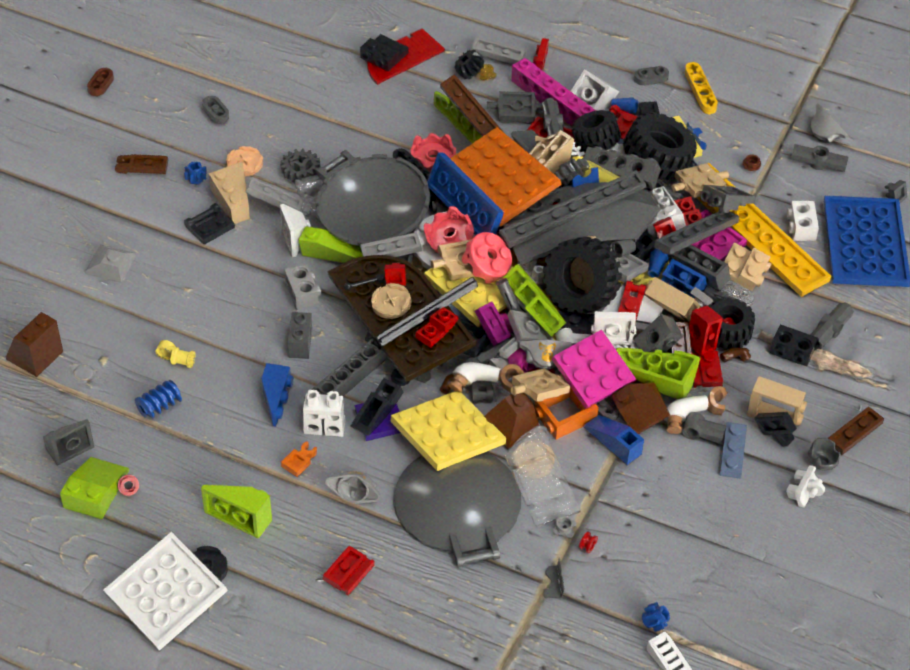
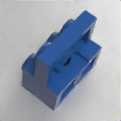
[661,259,707,299]

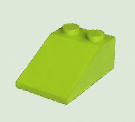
[60,457,130,519]
[201,485,272,539]

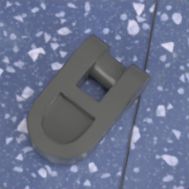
[471,381,493,402]

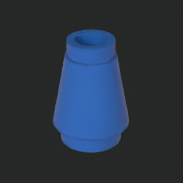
[611,97,638,114]
[647,248,669,278]

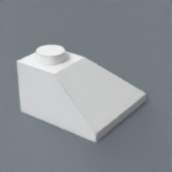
[571,69,619,111]
[280,204,311,257]

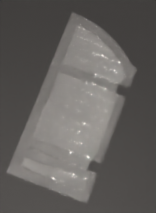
[504,426,581,527]

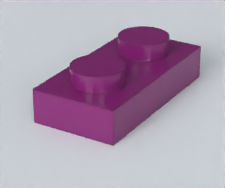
[474,301,511,346]

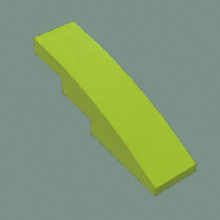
[504,264,566,337]

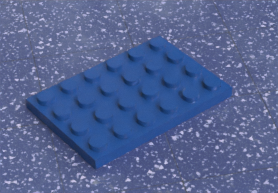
[823,196,910,287]

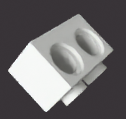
[787,201,819,241]

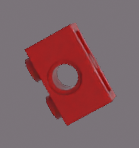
[689,305,723,355]

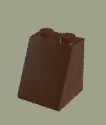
[6,312,63,377]

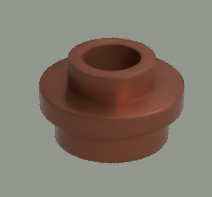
[743,154,761,171]

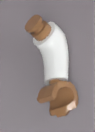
[448,362,524,393]
[664,386,728,434]

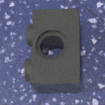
[288,312,312,359]
[634,314,683,353]

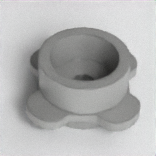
[553,516,576,538]

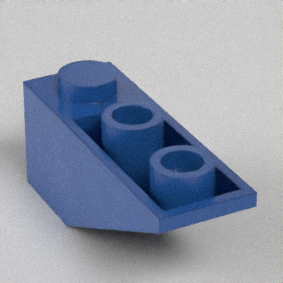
[261,363,294,427]
[584,415,644,465]

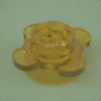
[478,64,497,81]

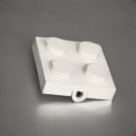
[591,311,636,345]

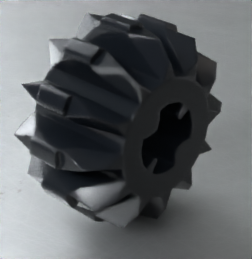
[454,50,485,79]

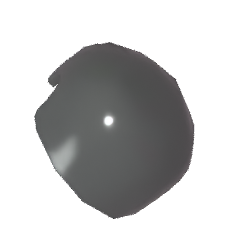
[808,438,840,471]

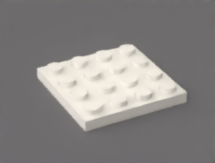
[104,532,228,650]

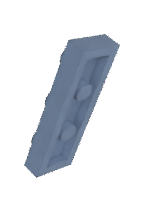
[720,422,747,479]

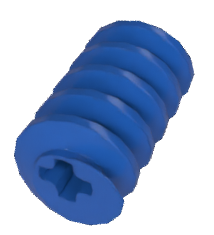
[135,379,182,418]

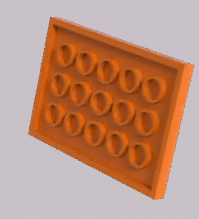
[450,127,562,227]

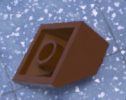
[612,383,670,434]
[484,393,540,450]

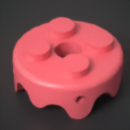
[410,133,456,173]
[424,206,474,254]
[462,232,512,284]

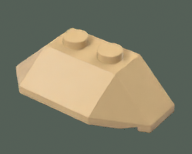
[529,130,574,175]

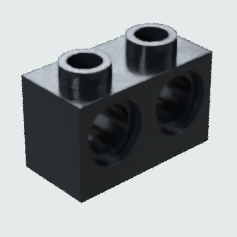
[770,324,818,366]

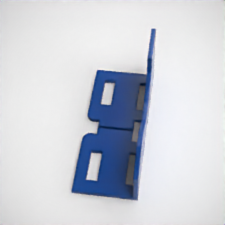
[687,122,707,150]
[568,167,599,188]

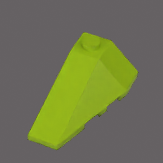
[434,91,482,143]
[299,226,363,263]
[616,348,700,399]

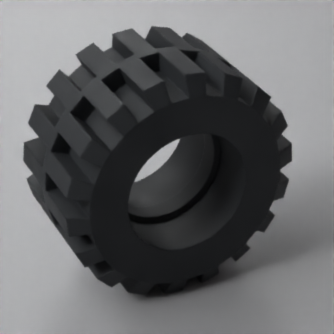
[571,110,621,153]
[709,298,755,350]

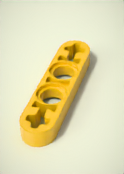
[684,62,718,114]

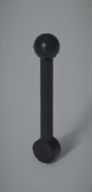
[344,274,384,290]

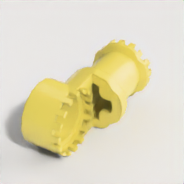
[155,340,196,368]

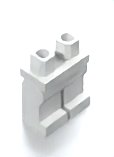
[303,390,346,437]

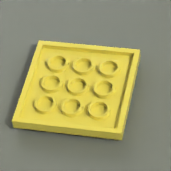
[424,258,519,327]
[390,391,506,471]

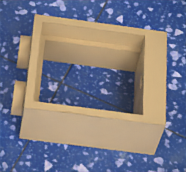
[645,277,701,323]
[747,376,807,426]

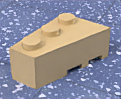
[208,161,250,224]

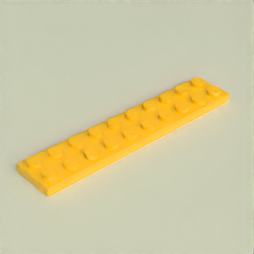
[696,163,831,297]

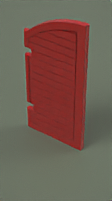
[367,28,445,85]

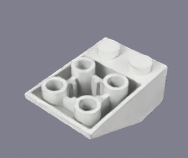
[645,186,686,239]

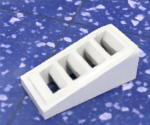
[647,632,692,670]

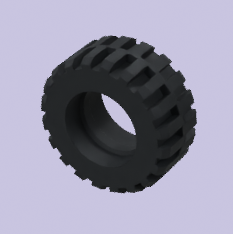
[623,112,697,180]
[543,237,622,315]

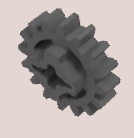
[281,148,321,183]
[554,158,590,187]

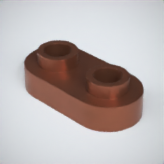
[87,68,114,96]

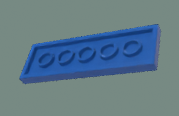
[427,153,504,235]

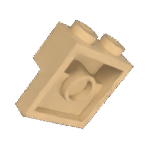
[724,242,772,292]

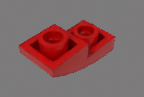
[674,196,703,226]
[415,307,458,348]

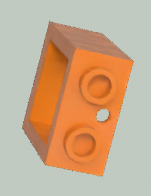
[534,387,599,440]

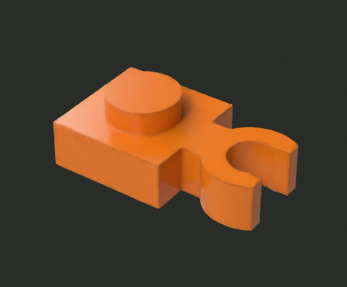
[281,441,317,477]

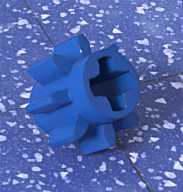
[184,162,207,185]
[642,602,670,632]

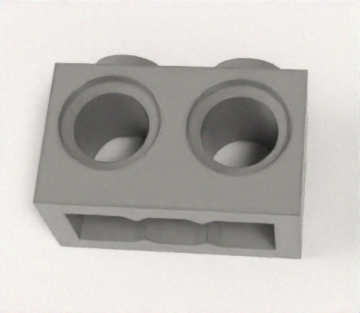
[284,264,321,310]

